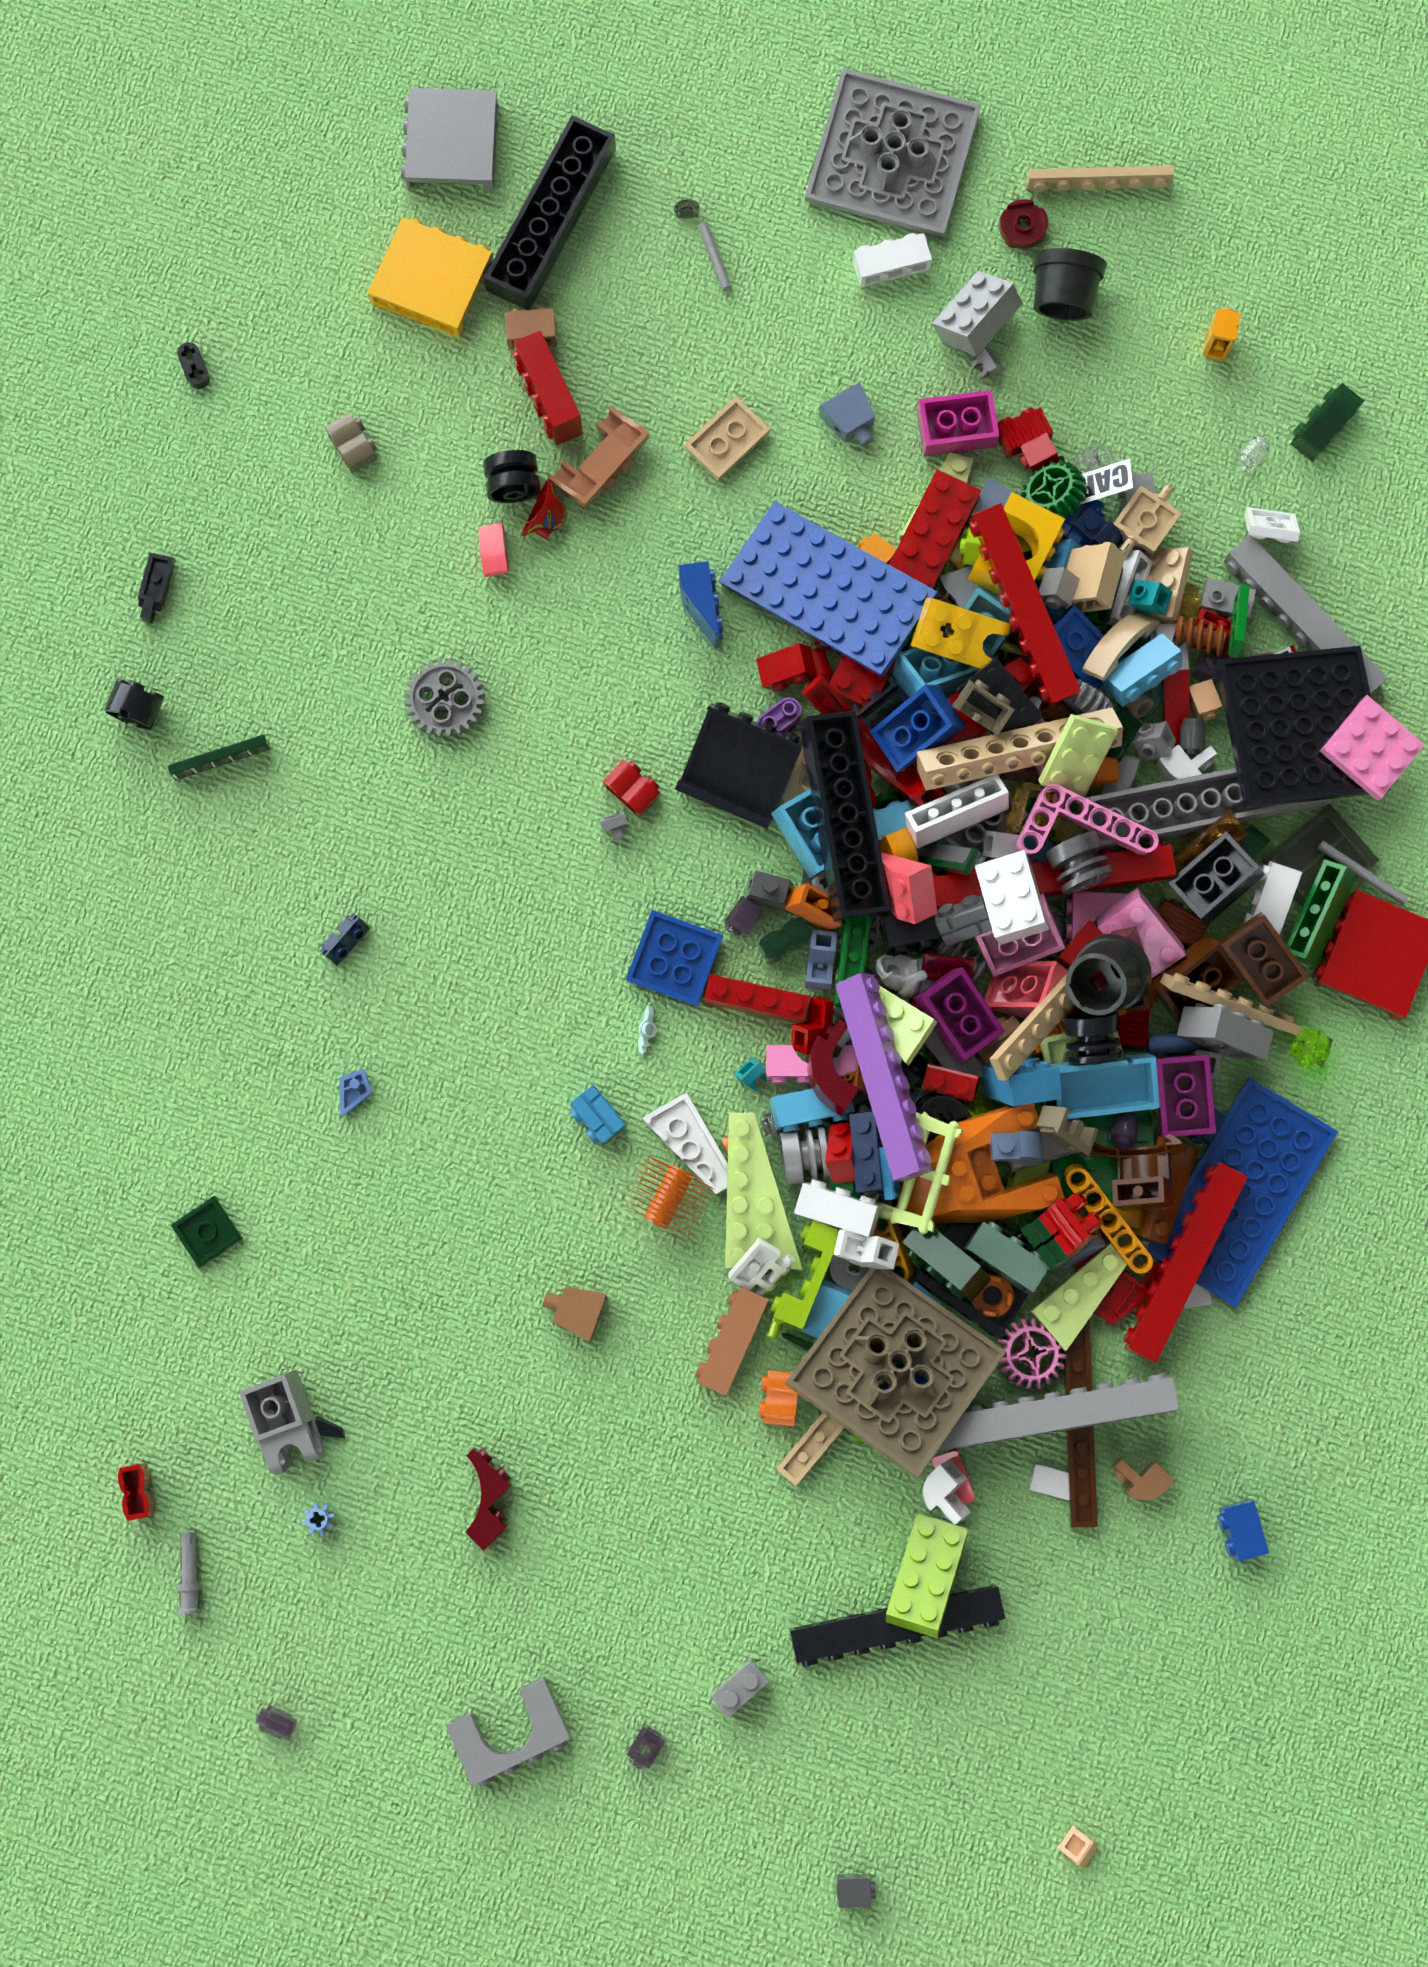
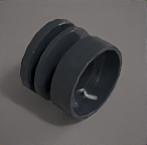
[1063,1011,1122,1065]
[915,1092,969,1144]

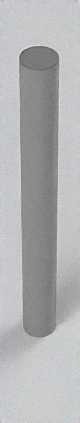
[1317,841,1408,905]

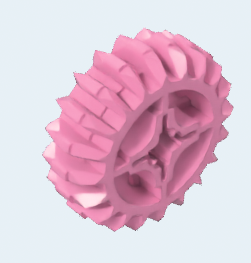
[997,1318,1067,1389]

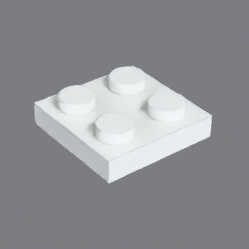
[1244,507,1300,543]

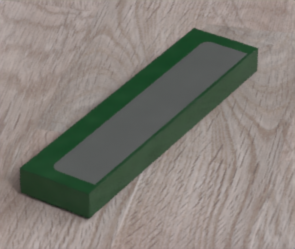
[916,842,981,875]

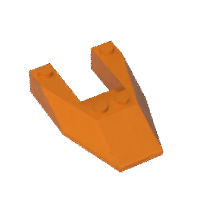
[897,1103,1064,1223]

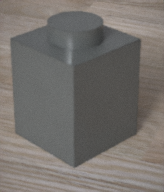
[837,1873,876,1908]

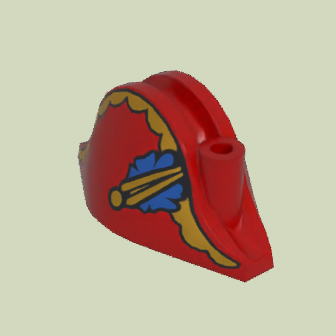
[521,479,566,539]

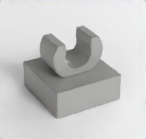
[971,347,1004,378]
[599,812,628,840]

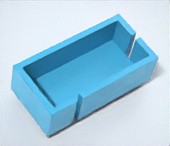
[1049,1053,1160,1119]

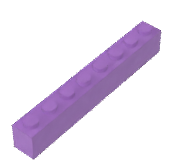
[835,973,933,1181]

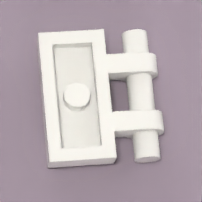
[729,1238,795,1296]

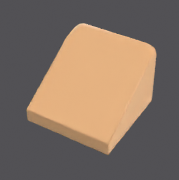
[1058,1826,1099,1868]

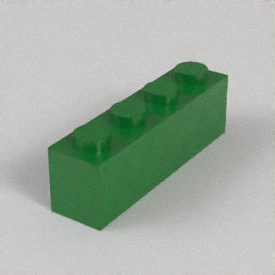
[1286,859,1357,968]

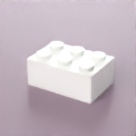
[975,850,1050,945]

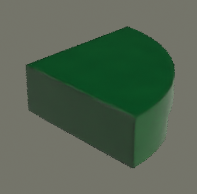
[875,790,906,809]

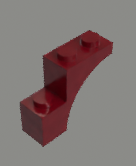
[465,1447,512,1551]

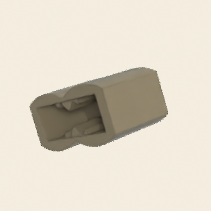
[325,413,378,474]

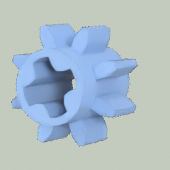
[302,1502,336,1536]

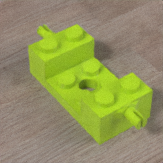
[767,1219,839,1340]

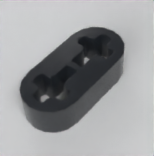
[177,342,210,389]

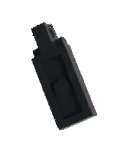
[137,552,176,624]

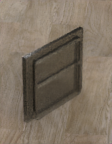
[1261,803,1379,908]

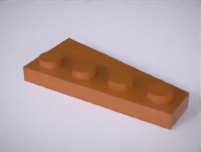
[1141,1136,1199,1244]

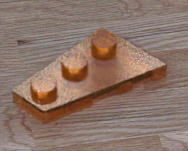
[1174,809,1249,871]

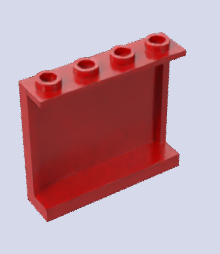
[1314,890,1428,1021]

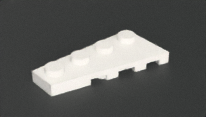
[642,1093,728,1195]

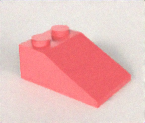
[881,852,937,924]
[984,961,1068,1018]

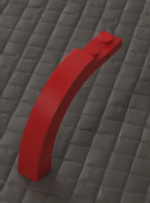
[801,675,945,807]

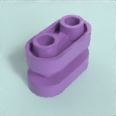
[757,697,802,734]

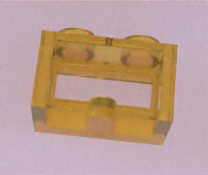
[1005,781,1055,840]
[1044,815,1085,844]

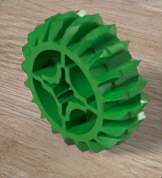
[1021,460,1088,522]

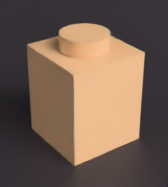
[1189,679,1222,721]

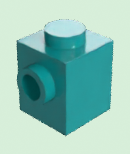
[1128,580,1173,615]

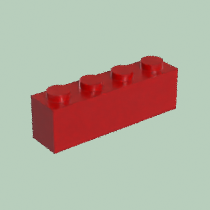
[704,974,810,1023]

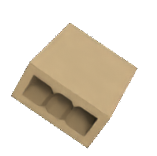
[1063,542,1126,613]

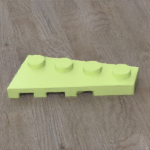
[1030,1244,1127,1351]

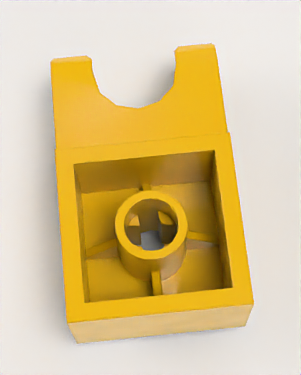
[910,598,1011,669]

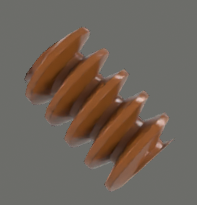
[1172,615,1228,657]

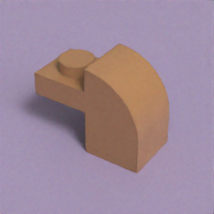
[1111,1458,1175,1501]

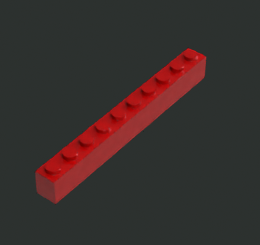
[932,842,1176,911]

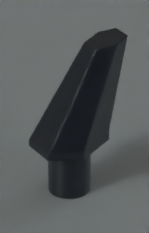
[315,1416,345,1438]

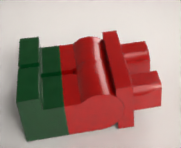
[1020,1193,1104,1270]

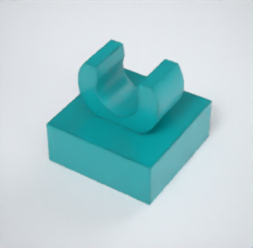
[733,1057,767,1091]

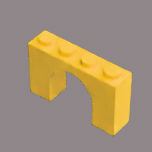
[967,492,1065,595]

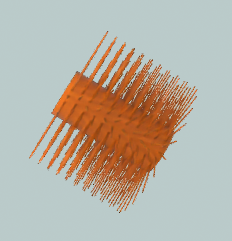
[622,1155,715,1239]

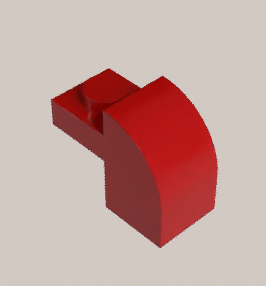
[791,996,837,1055]

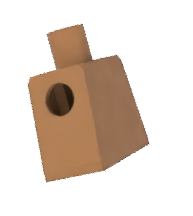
[542,1287,607,1342]

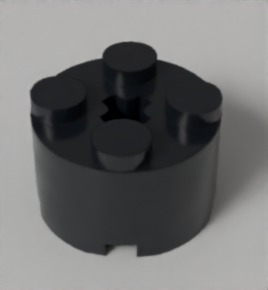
[104,679,164,731]

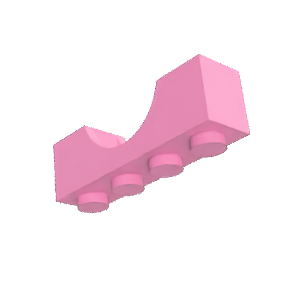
[766,1045,858,1084]

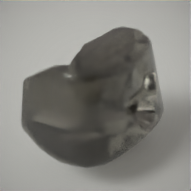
[674,199,700,219]

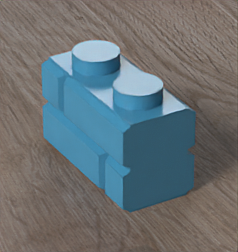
[569,1085,627,1146]

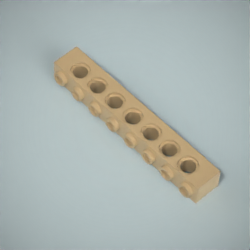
[917,707,1123,791]

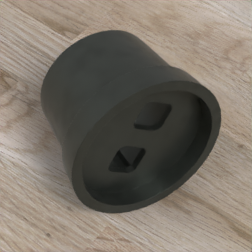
[1033,248,1107,321]
[1066,934,1152,1015]

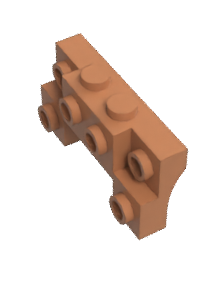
[548,406,649,510]

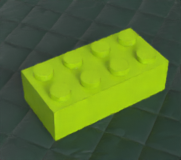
[886,1513,968,1638]

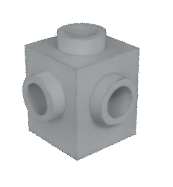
[1133,721,1176,761]

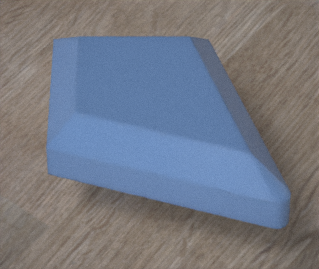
[339,1069,373,1116]

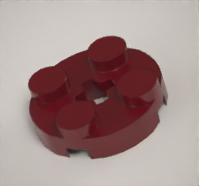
[999,199,1048,249]

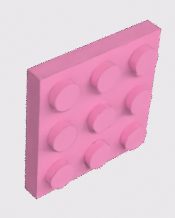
[1320,695,1425,801]

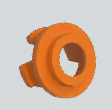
[972,1274,1014,1317]

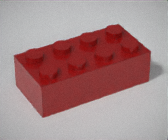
[512,330,583,446]

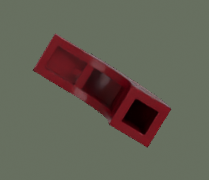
[807,1020,859,1117]

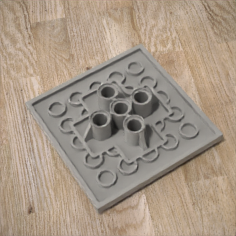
[804,68,981,238]

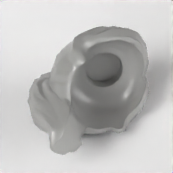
[876,954,927,1000]

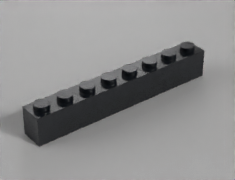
[789,1585,1005,1666]

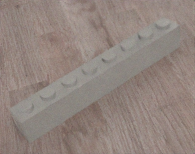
[1224,535,1388,694]

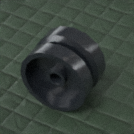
[483,450,541,503]

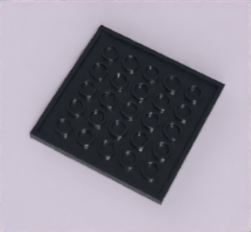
[1216,646,1390,808]

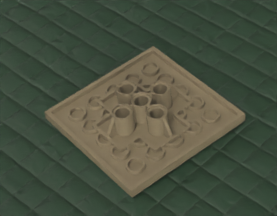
[785,1268,1006,1480]

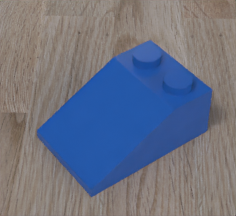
[870,684,966,772]

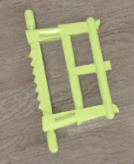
[862,1085,964,1237]

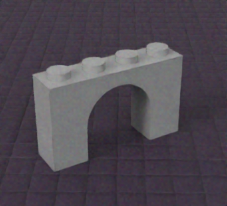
[446,1676,571,1787]

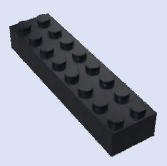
[484,115,616,310]
[799,711,891,922]

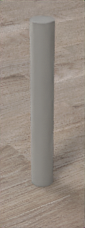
[698,222,732,291]

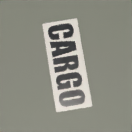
[1080,459,1133,504]

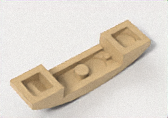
[1082,612,1160,681]

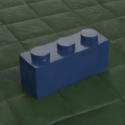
[849,1111,884,1196]

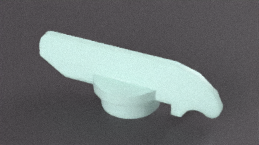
[638,1005,657,1054]

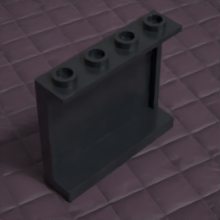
[675,702,803,829]
[913,1219,1039,1340]

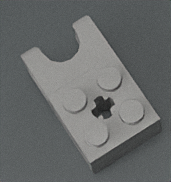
[239,1370,325,1475]

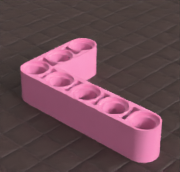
[1016,784,1159,856]

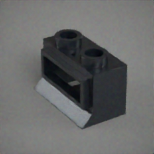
[851,675,909,731]

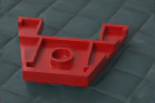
[1074,1228,1160,1325]

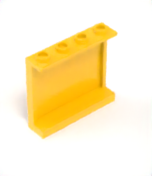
[368,217,493,338]

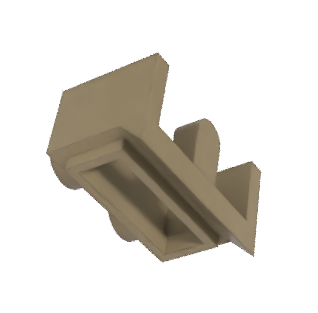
[952,679,1015,736]
[1036,1106,1098,1157]

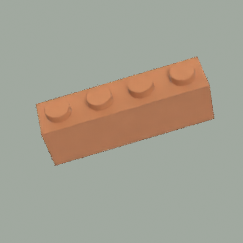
[695,1286,769,1396]

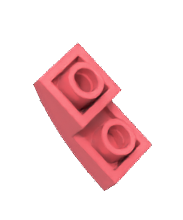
[478,523,509,577]

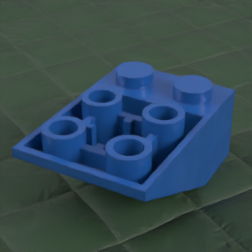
[679,561,723,648]

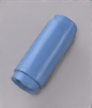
[1146,1033,1200,1055]

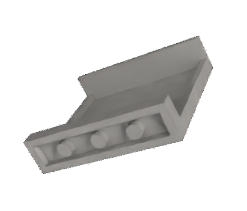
[401,88,498,192]

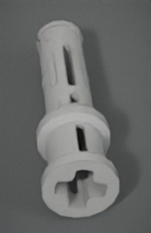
[177,1532,201,1614]

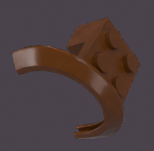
[1079,1134,1188,1211]

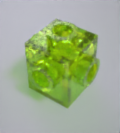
[1289,1027,1333,1069]

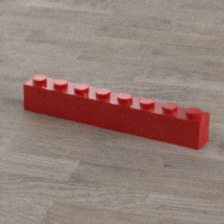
[969,503,1081,707]
[1123,1162,1248,1363]

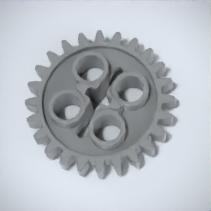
[404,658,486,739]

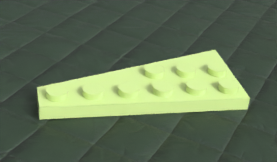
[725,1113,803,1270]

